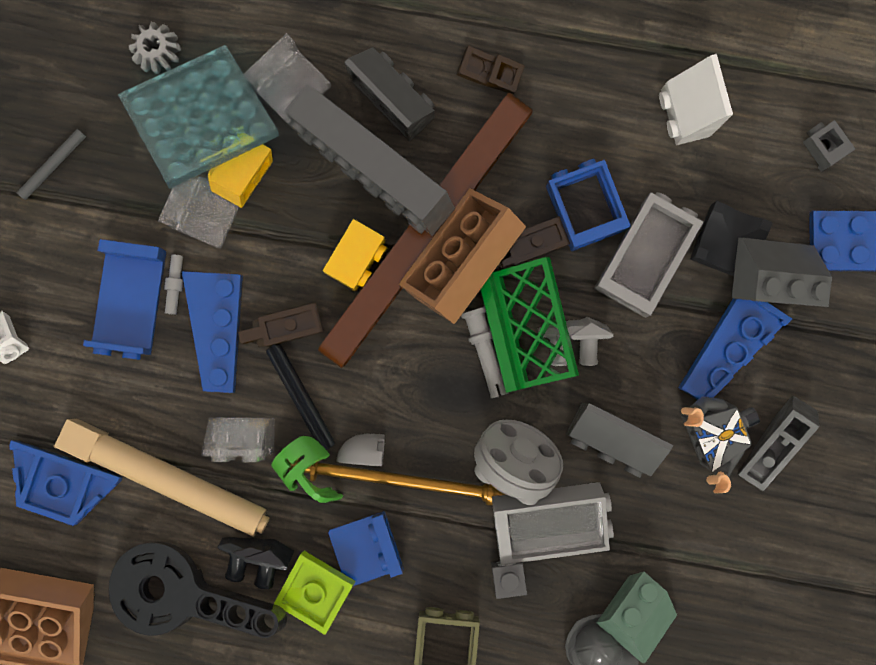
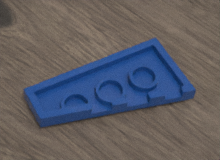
[182,271,243,393]
[678,298,792,400]

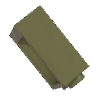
[414,607,480,665]

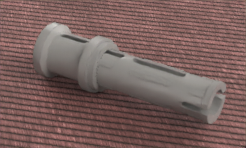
[461,307,509,398]

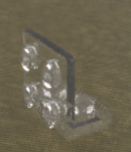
[243,33,331,123]
[158,166,239,248]

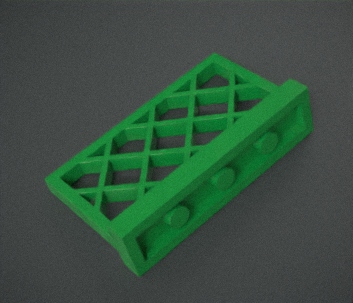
[481,257,579,393]

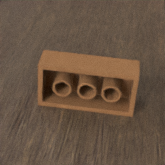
[398,188,526,324]

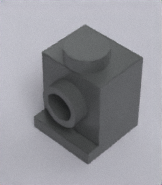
[803,120,855,172]

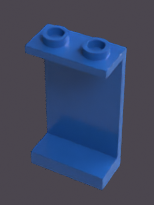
[83,239,166,360]

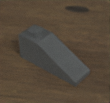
[738,395,820,491]

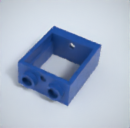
[546,159,631,251]

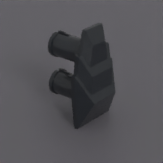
[218,537,294,590]

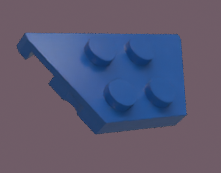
[9,440,123,526]

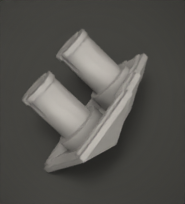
[537,317,613,366]

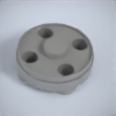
[474,420,563,505]

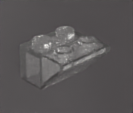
[202,417,275,462]

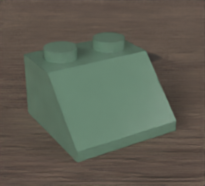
[596,571,677,663]

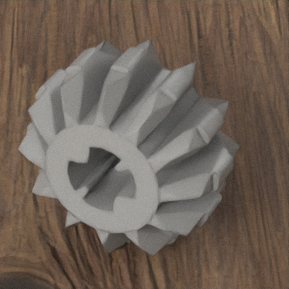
[129,21,181,74]

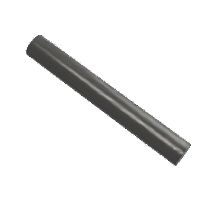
[16,129,86,200]

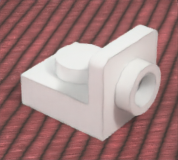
[0,311,29,364]

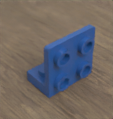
[328,511,404,586]

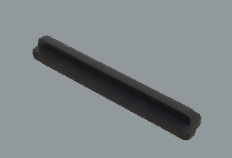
[266,344,335,450]

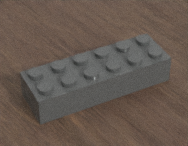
[284,83,455,236]

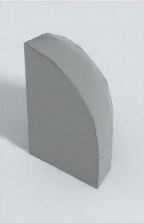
[336,433,385,466]

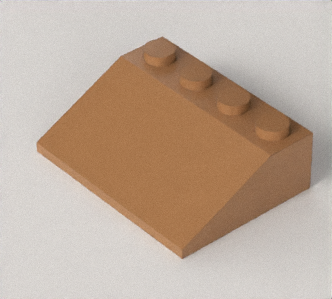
[0,568,94,665]

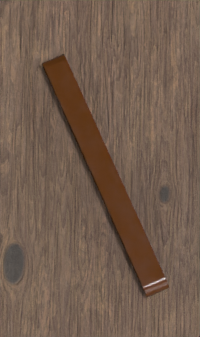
[318,93,533,368]

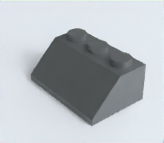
[344,47,435,142]
[732,237,832,307]
[566,403,673,478]

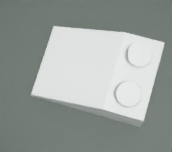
[659,54,733,145]

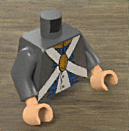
[680,397,760,493]

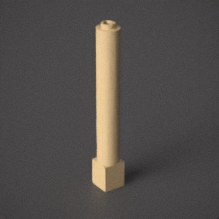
[54,418,270,537]

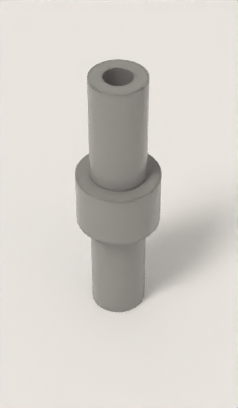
[164,255,183,315]

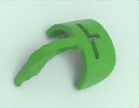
[271,436,343,503]

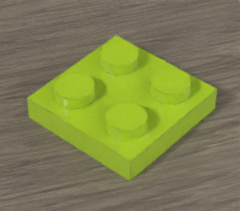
[274,551,356,635]

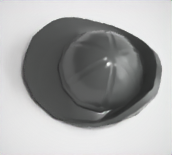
[565,614,639,665]

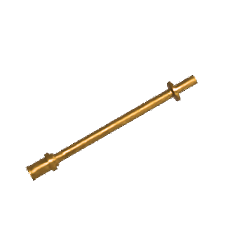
[287,459,506,505]

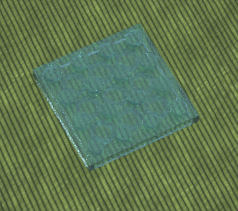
[118,45,279,189]

